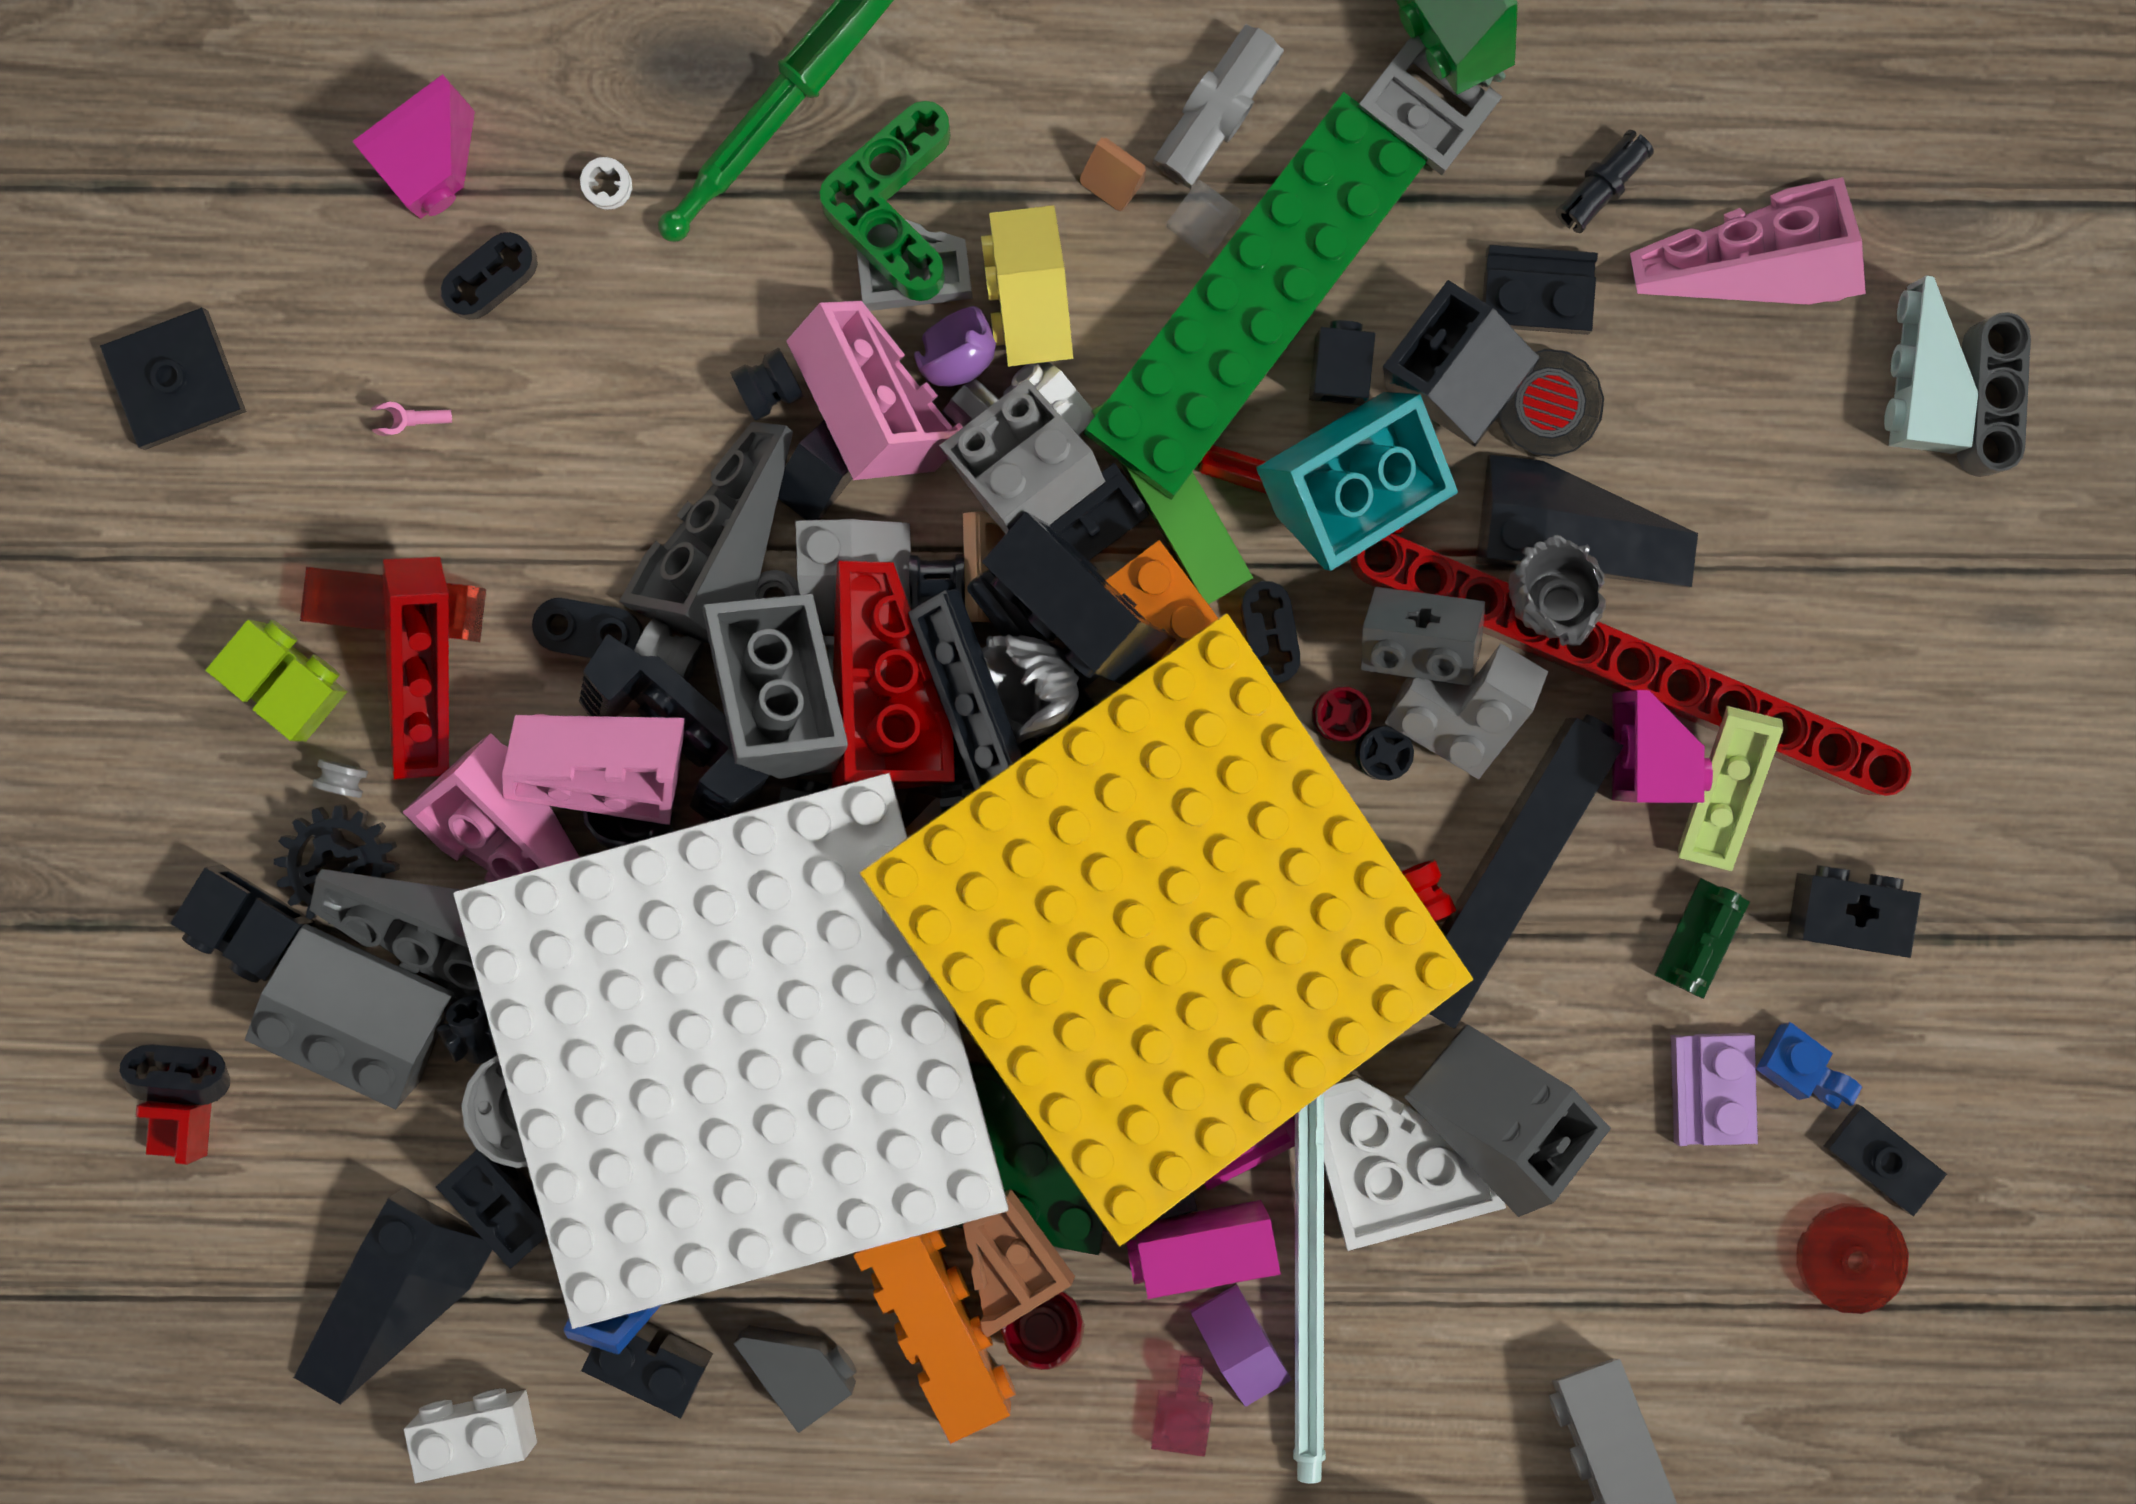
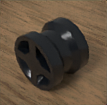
[1354,726,1414,781]

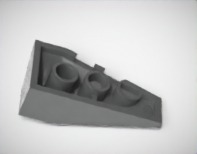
[619,422,793,644]
[309,869,482,1004]

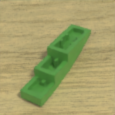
[1091,402,1253,605]

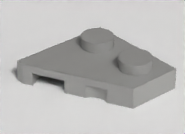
[852,205,973,311]

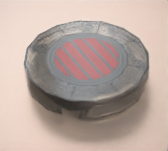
[1496,349,1604,459]

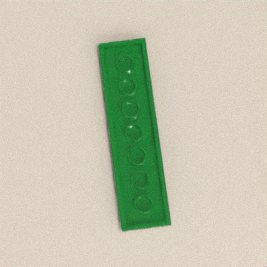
[1083,92,1428,500]

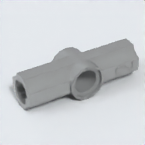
[1153,24,1284,189]

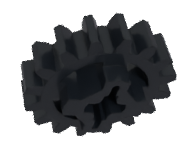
[274,804,400,924]

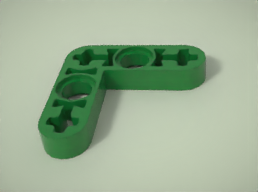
[819,101,951,301]

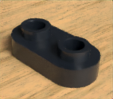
[532,598,643,658]

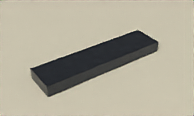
[908,589,1022,790]

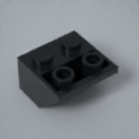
[1383,280,1539,447]

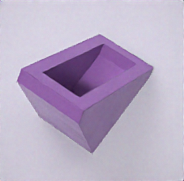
[1190,1284,1292,1407]

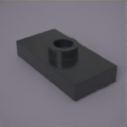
[1824,1104,1947,1216]

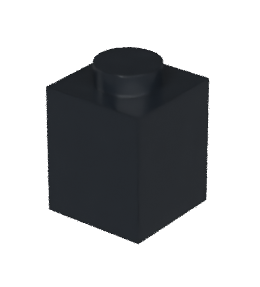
[1309,320,1376,406]

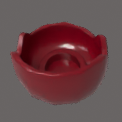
[1000,1291,1085,1370]

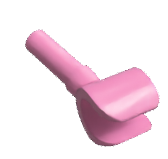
[371,402,452,436]

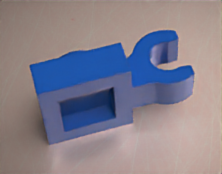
[1756,1022,1862,1109]

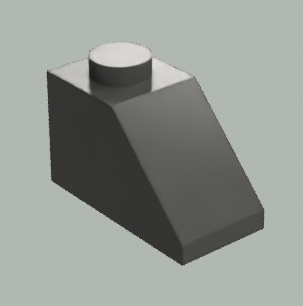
[734,1325,857,1433]

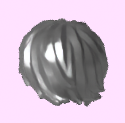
[1509,535,1606,646]
[981,635,1079,745]

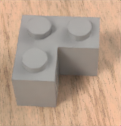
[1385,643,1548,779]

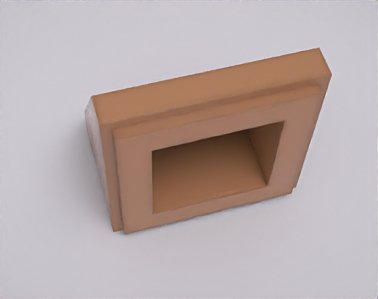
[1080,137,1146,211]

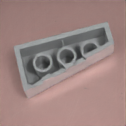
[1549,1359,1677,1504]

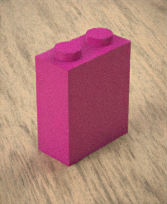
[1126,1200,1281,1299]

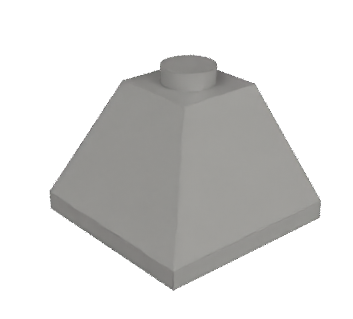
[796,519,912,634]

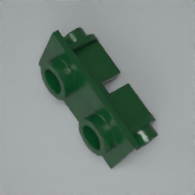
[1654,878,1750,999]

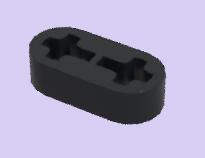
[441,232,538,320]
[1240,581,1301,684]
[119,1044,230,1105]

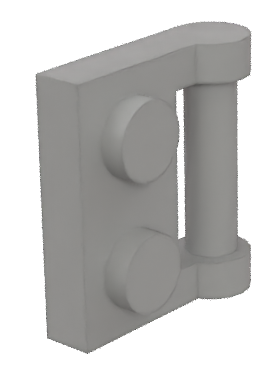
[1358,36,1502,175]

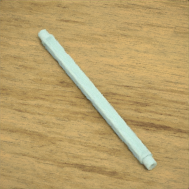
[1293,1093,1326,1484]

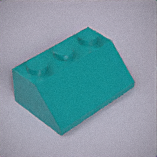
[1256,392,1458,571]

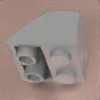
[939,379,1105,534]

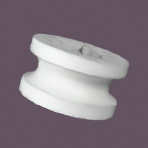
[580,157,633,210]

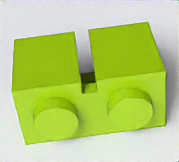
[205,620,348,742]

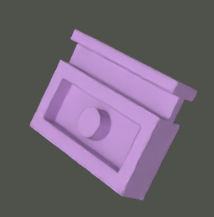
[1671,1033,1758,1146]

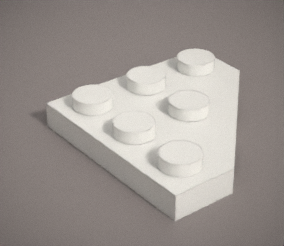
[1324,1076,1506,1251]

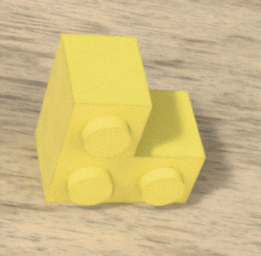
[981,205,1073,367]

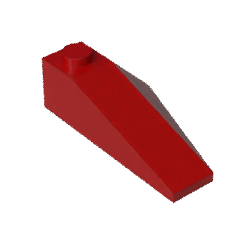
[831,561,955,790]

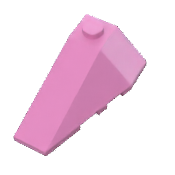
[1630,177,1866,305]
[403,733,580,883]

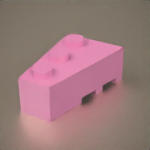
[786,301,963,480]
[502,714,684,825]

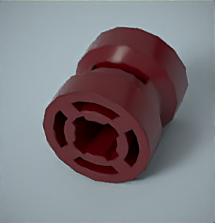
[1312,687,1371,741]

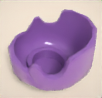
[914,306,996,387]

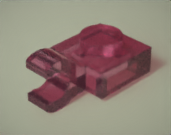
[1150,1354,1213,1457]

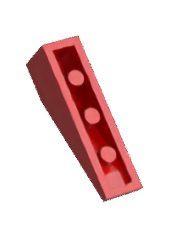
[383,556,449,779]

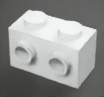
[404,1389,537,1483]

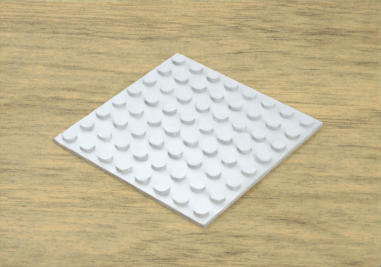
[453,773,1009,1329]

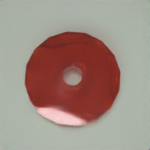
[1796,1203,1909,1314]

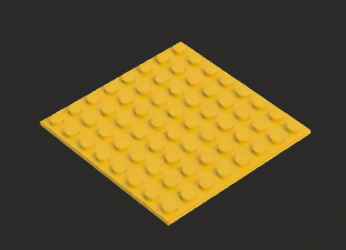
[859,613,1473,1246]

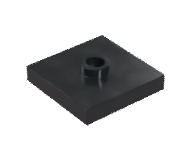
[100,308,246,450]

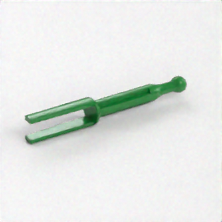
[658,0,894,242]

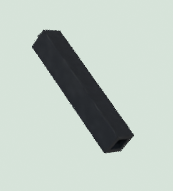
[1429,714,1624,1029]

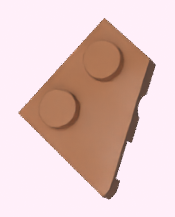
[963,1189,1075,1337]

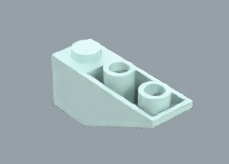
[1884,276,1978,454]

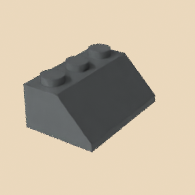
[702,594,848,779]
[245,924,455,1110]

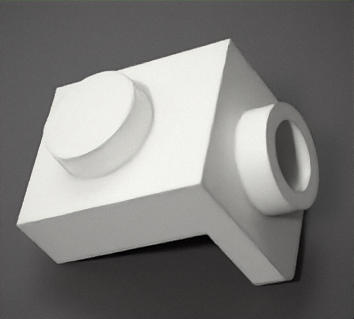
[1003,362,1094,435]

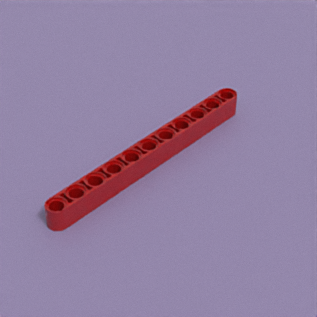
[1350,534,1912,796]

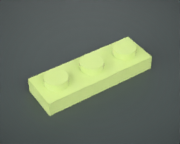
[1678,706,1784,871]

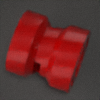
[1401,859,1456,922]

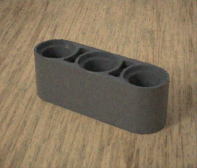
[1957,312,2031,477]

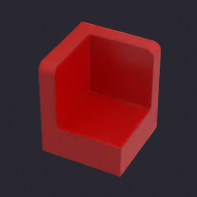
[135,1101,212,1165]

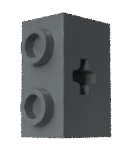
[1361,587,1485,686]

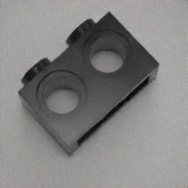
[436,1149,547,1269]

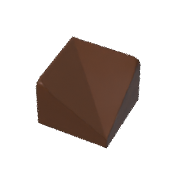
[901,791,942,838]

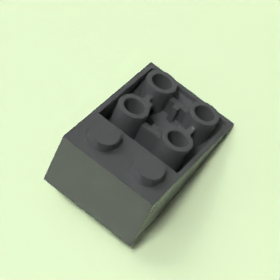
[1404,1024,1611,1217]

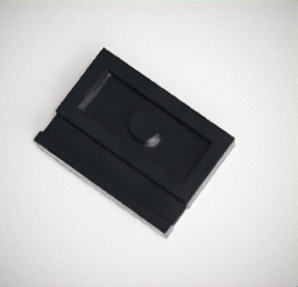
[1482,245,1598,335]

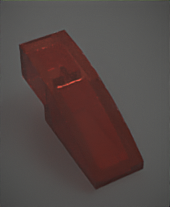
[300,567,486,643]

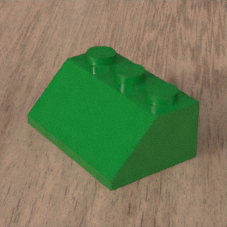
[1395,0,1518,95]

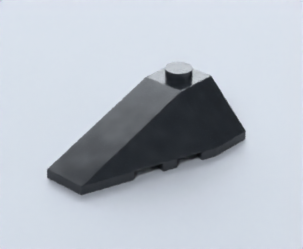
[1476,455,1698,588]
[293,1187,493,1405]

